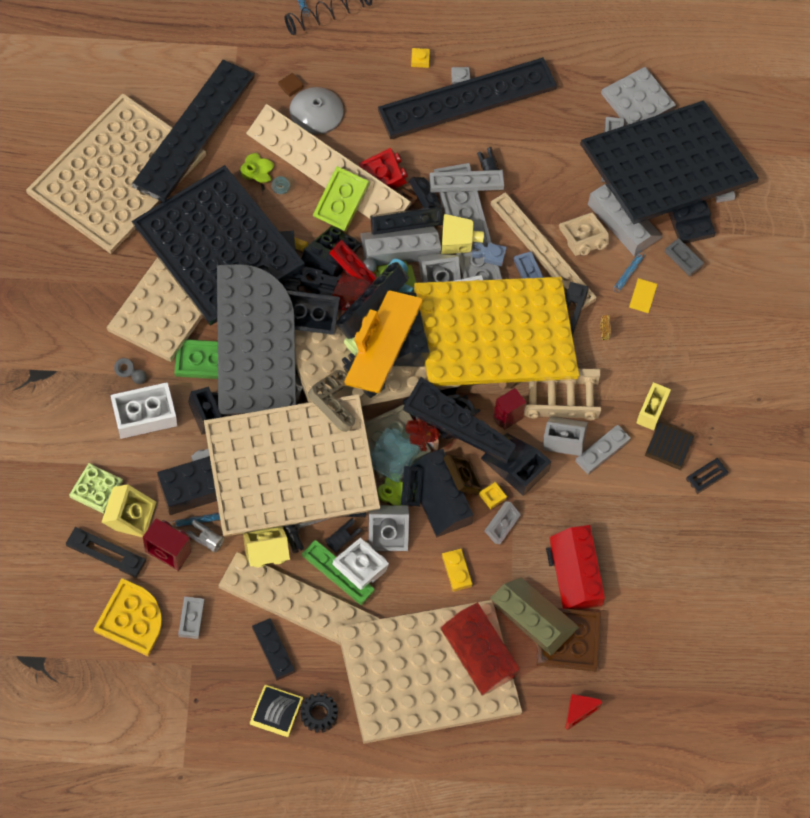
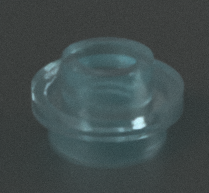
[271,176,290,194]

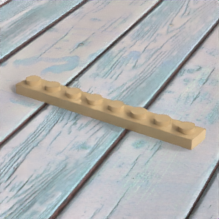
[491,192,597,310]

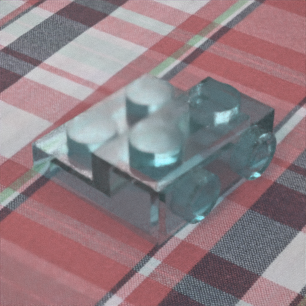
[370,428,419,483]

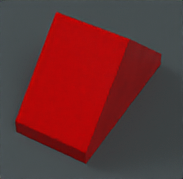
[565,694,602,730]

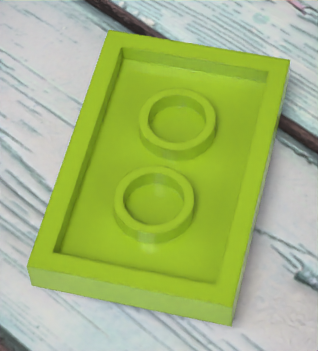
[313,166,370,232]

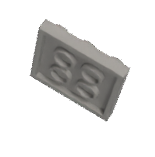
[601,67,676,125]

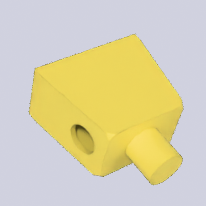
[441,214,484,254]

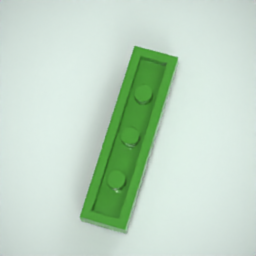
[302,540,375,606]

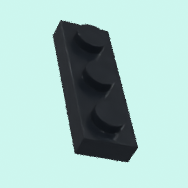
[252,618,295,681]

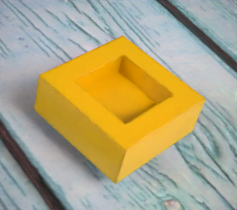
[411,48,430,68]
[479,482,507,510]

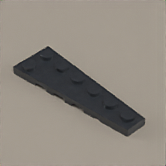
[403,377,516,463]

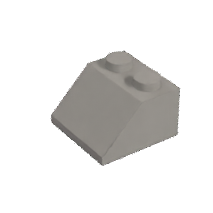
[369,505,409,551]

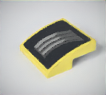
[250,685,303,737]

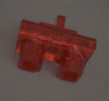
[405,418,439,452]

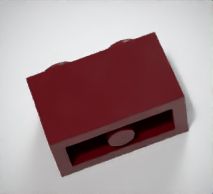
[493,388,526,430]

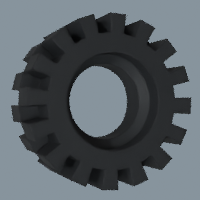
[301,693,338,733]

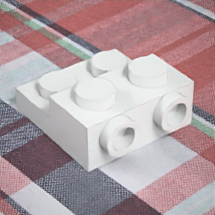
[332,538,389,590]

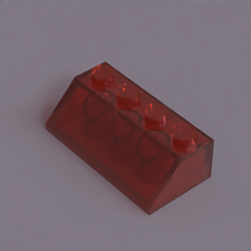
[440,602,520,696]

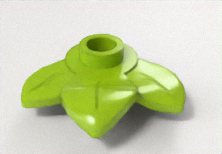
[240,153,274,183]
[377,473,414,506]

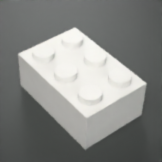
[110,383,177,439]

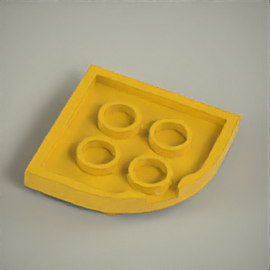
[93,578,162,656]

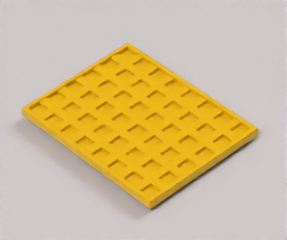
[414,277,579,386]

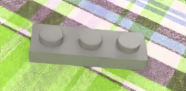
[575,425,631,475]

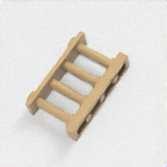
[524,369,601,420]

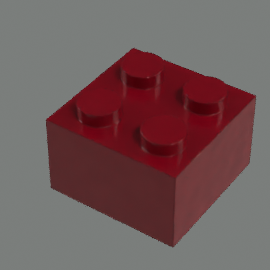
[143,518,191,571]

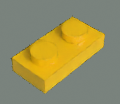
[442,549,472,592]

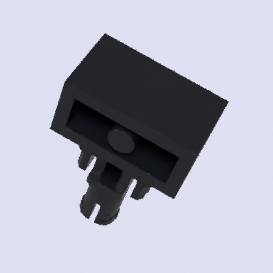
[188,386,233,435]

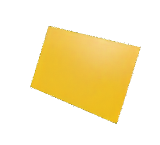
[629,278,657,313]

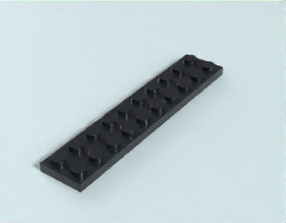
[378,57,557,139]
[132,59,254,203]

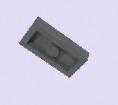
[664,238,704,277]

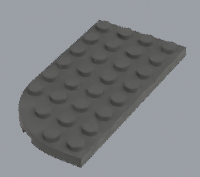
[217,265,296,416]

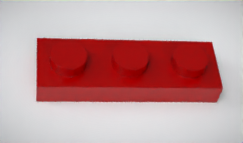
[329,240,377,290]

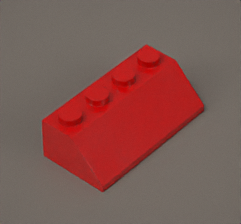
[549,525,605,610]

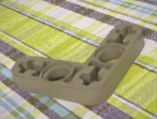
[308,370,355,432]

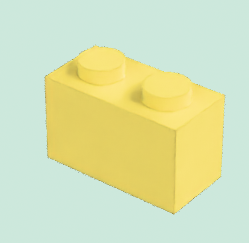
[637,382,671,430]

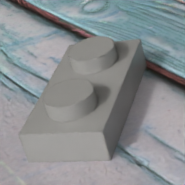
[485,501,521,544]
[178,596,205,639]

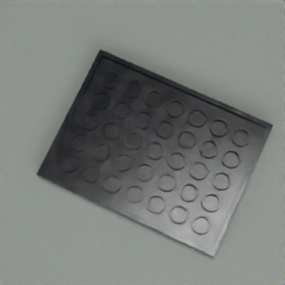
[131,165,305,326]

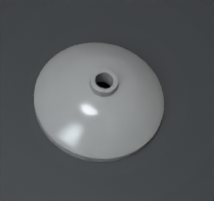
[290,87,344,135]

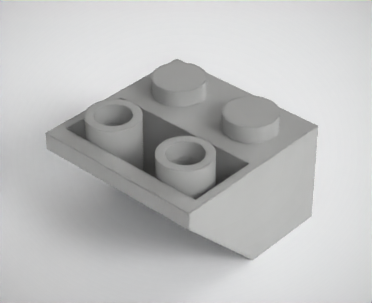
[544,416,588,456]

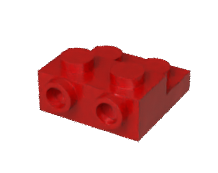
[358,148,408,190]

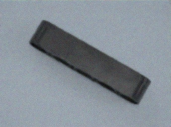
[336,262,409,339]

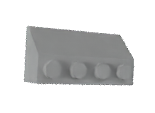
[588,184,662,256]
[360,226,441,266]

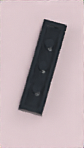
[370,206,443,235]

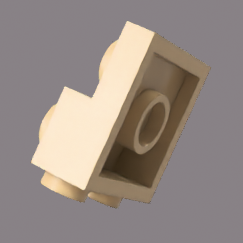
[559,212,609,256]

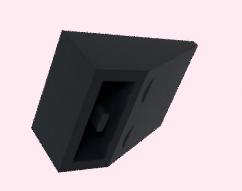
[301,226,362,277]
[481,433,552,496]

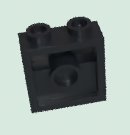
[669,200,716,244]

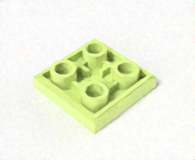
[69,463,123,514]

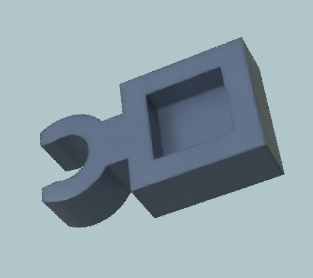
[472,242,506,266]

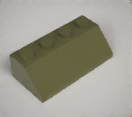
[490,577,579,656]

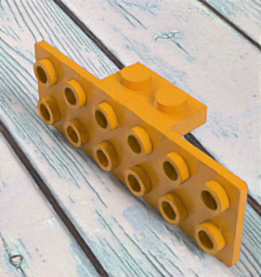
[344,290,423,393]

